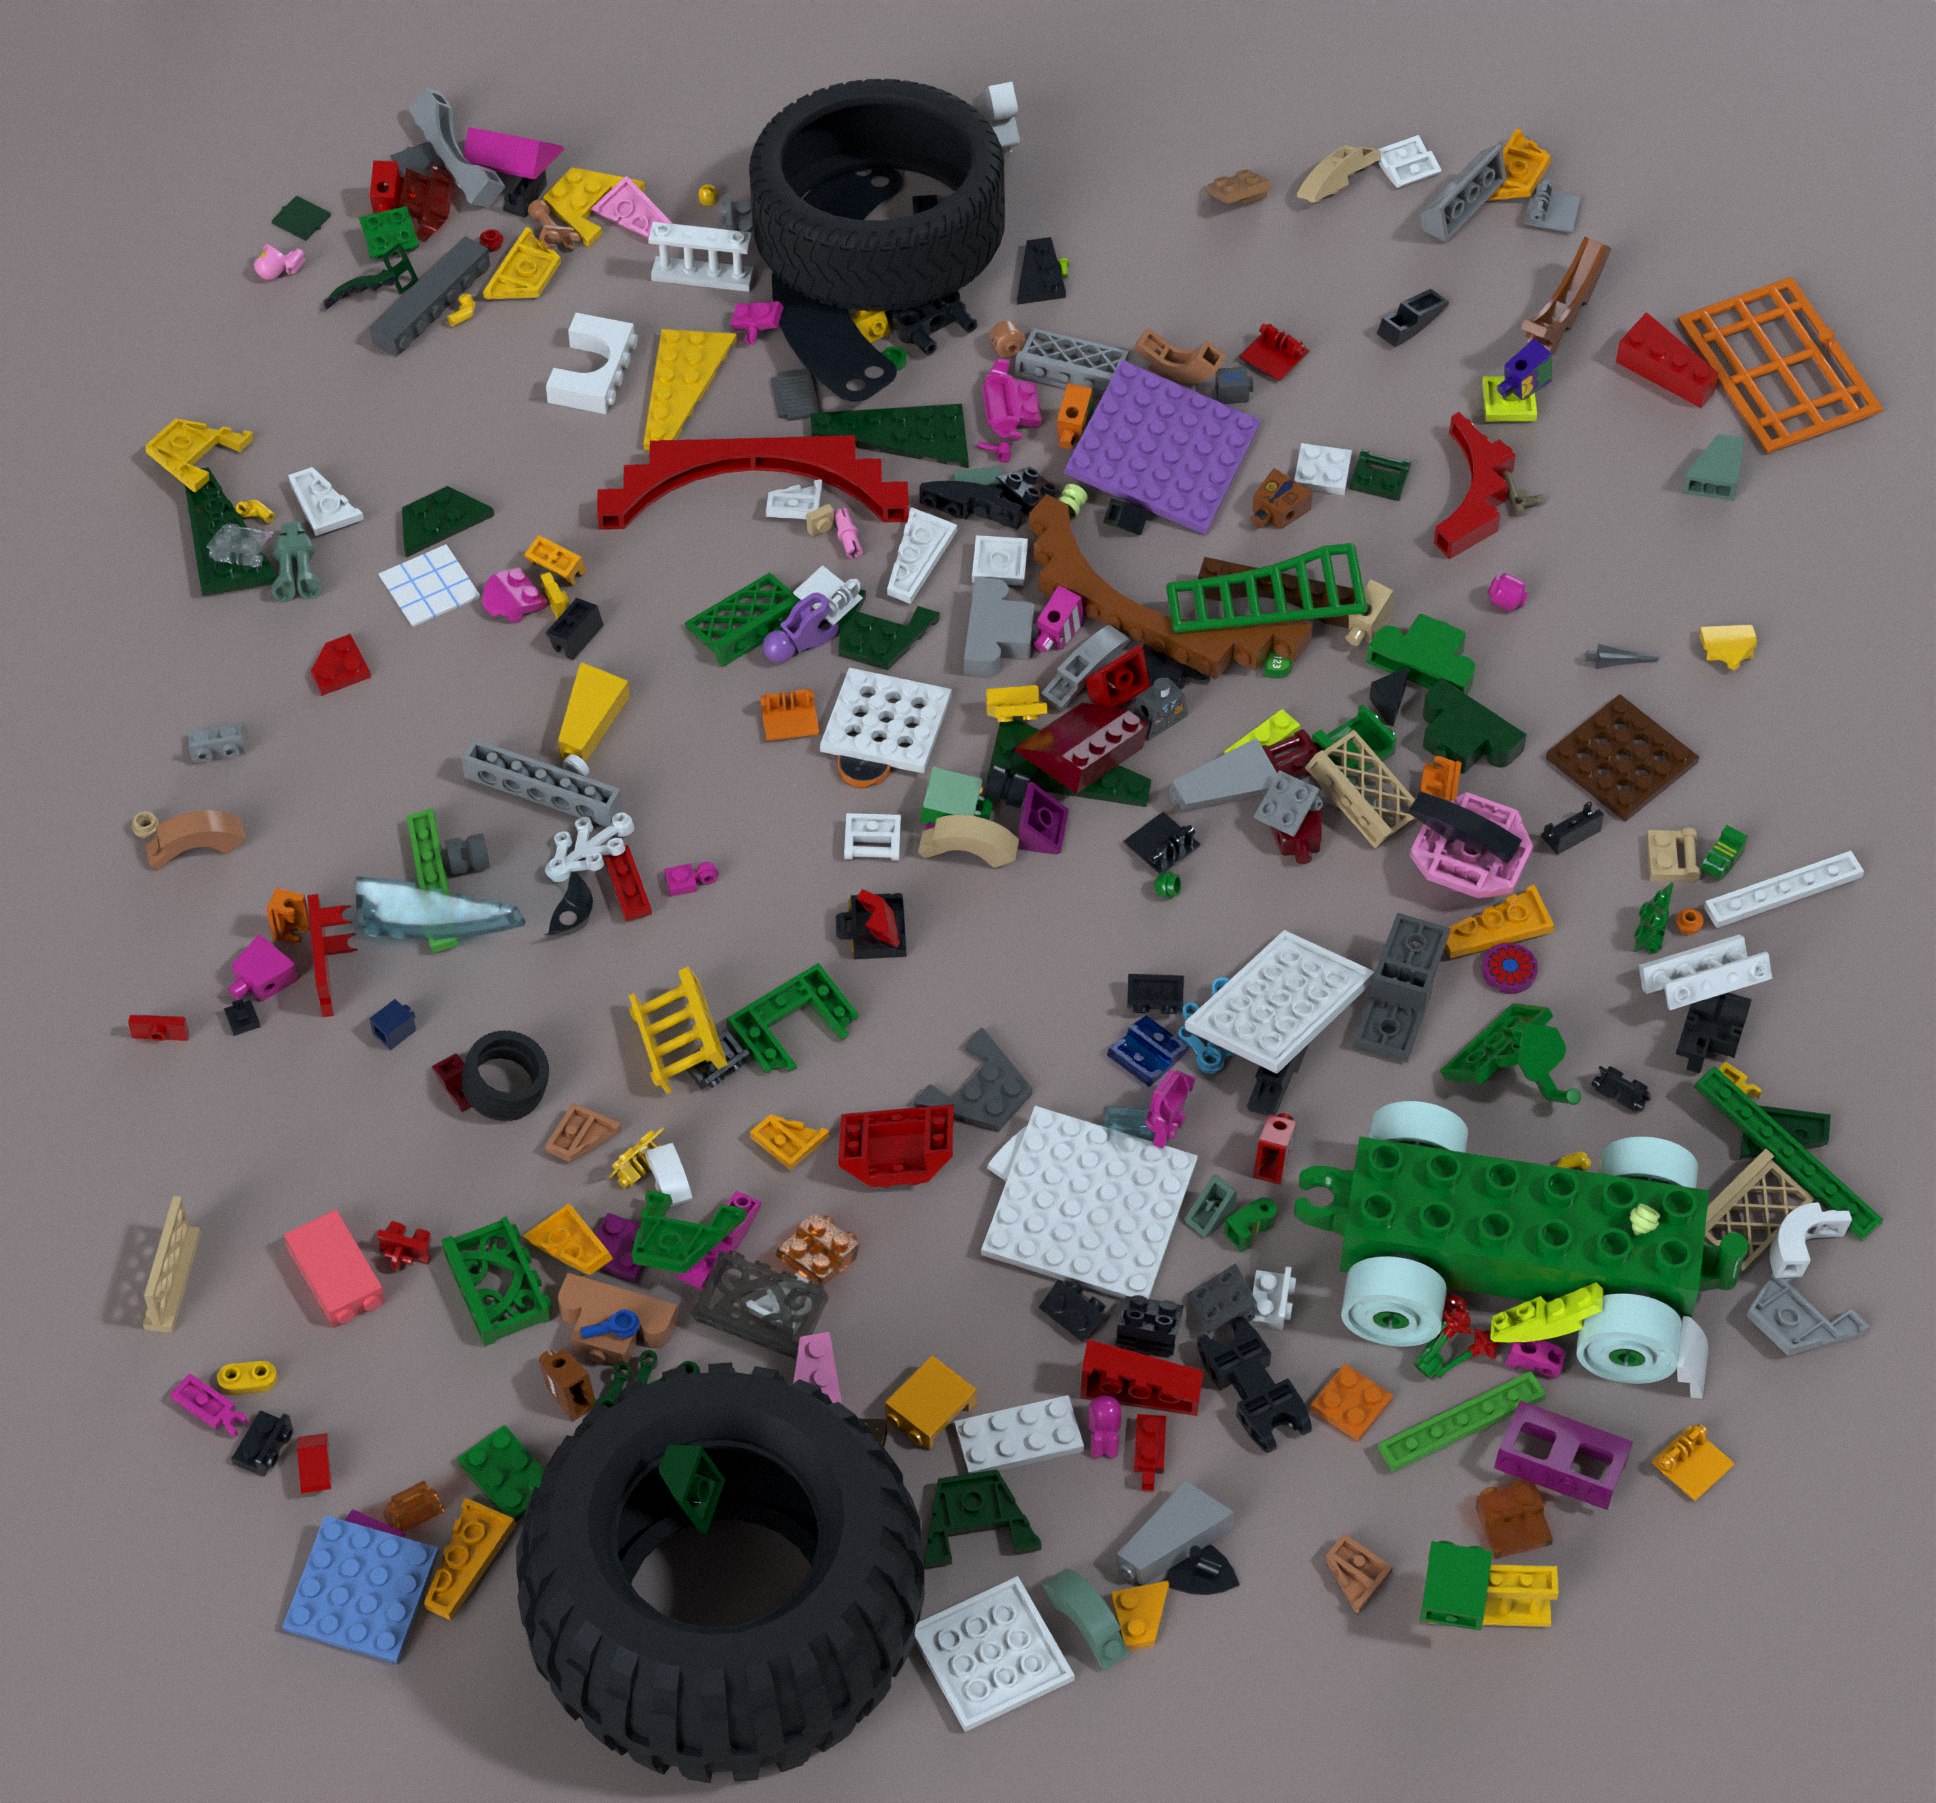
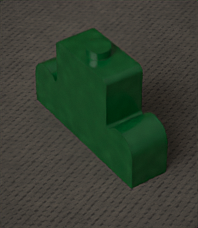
[1423,678,1527,774]

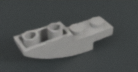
[1041,624,1130,712]

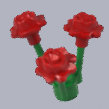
[1413,1294,1499,1379]

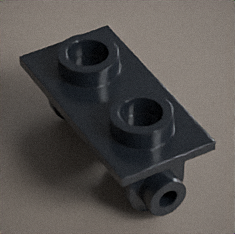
[1591,1066,1651,1112]

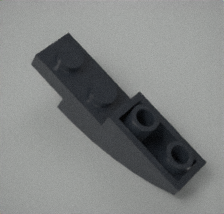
[919,481,1022,530]
[1247,1044,1309,1116]

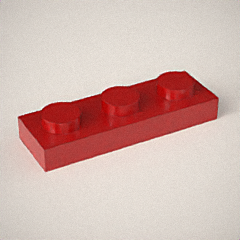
[602,845,652,922]

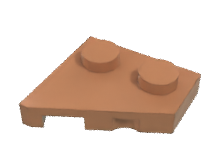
[545,1103,621,1163]
[1325,1533,1393,1614]

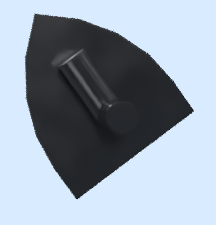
[1164,1544,1240,1595]

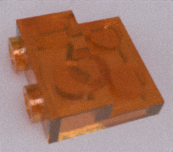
[776,1212,860,1287]
[1475,1480,1553,1559]

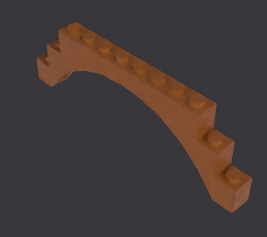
[1029,494,1313,679]

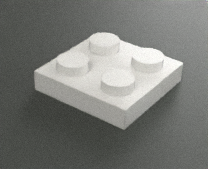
[1294,443,1352,496]
[972,535,1028,586]

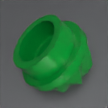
[1154,871,1181,899]

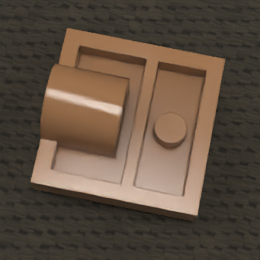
[1206,169,1271,204]

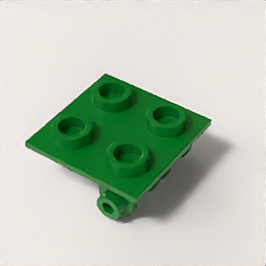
[359,206,419,260]
[1634,883,1673,954]

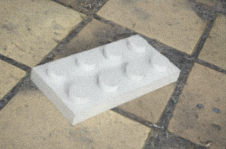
[954,1395,1084,1474]

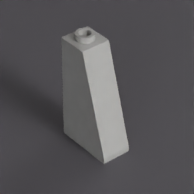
[1169,738,1277,811]
[1117,1480,1234,1586]

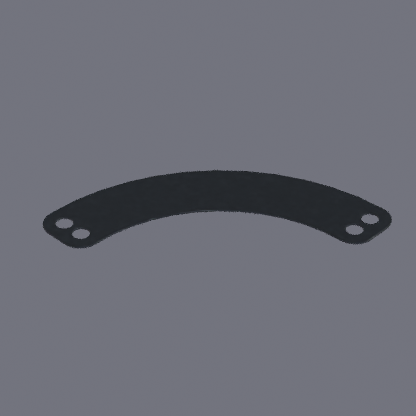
[772,168,902,402]

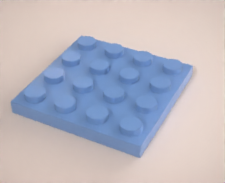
[282,1515,440,1664]

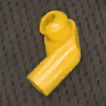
[447,293,476,327]
[235,500,275,524]
[1555,1151,1592,1171]

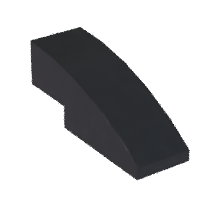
[1377,289,1449,347]

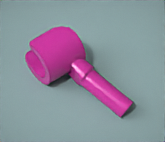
[977,441,1011,462]

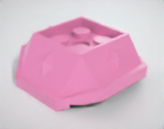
[1410,792,1533,900]

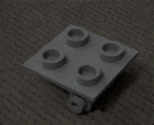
[1187,1263,1257,1334]

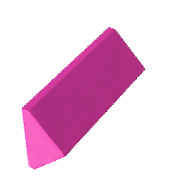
[463,127,564,179]

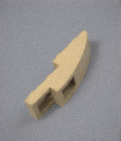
[1297,145,1381,203]

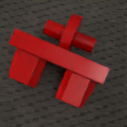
[376,1221,431,1271]

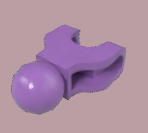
[762,592,839,663]

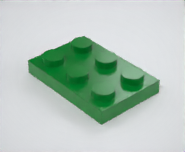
[457,1425,545,1522]

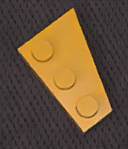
[522,1203,613,1276]

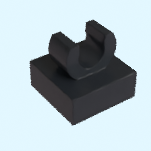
[224,999,260,1036]

